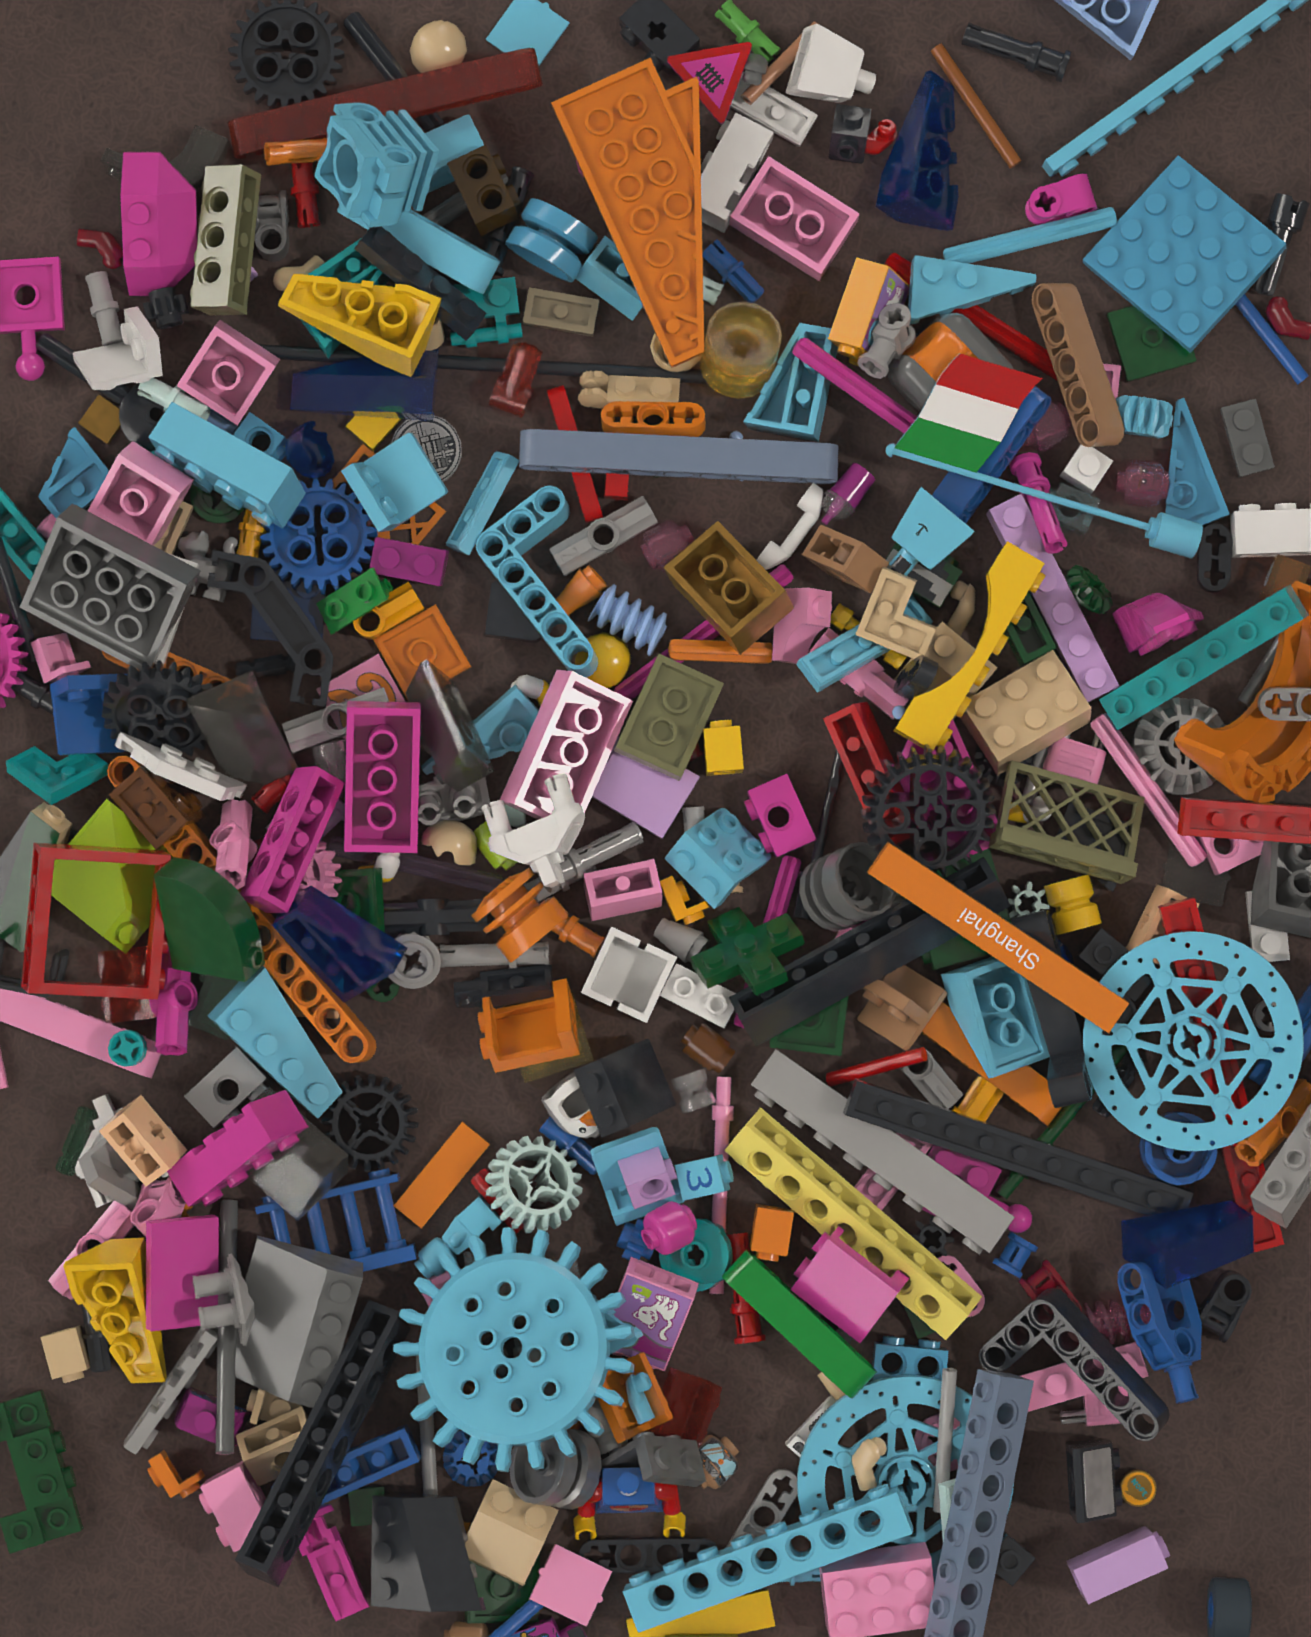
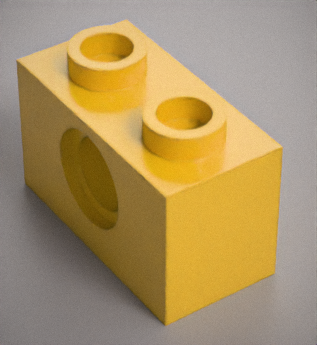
[702,720,744,776]

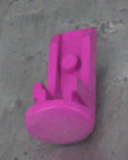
[299,1504,370,1621]

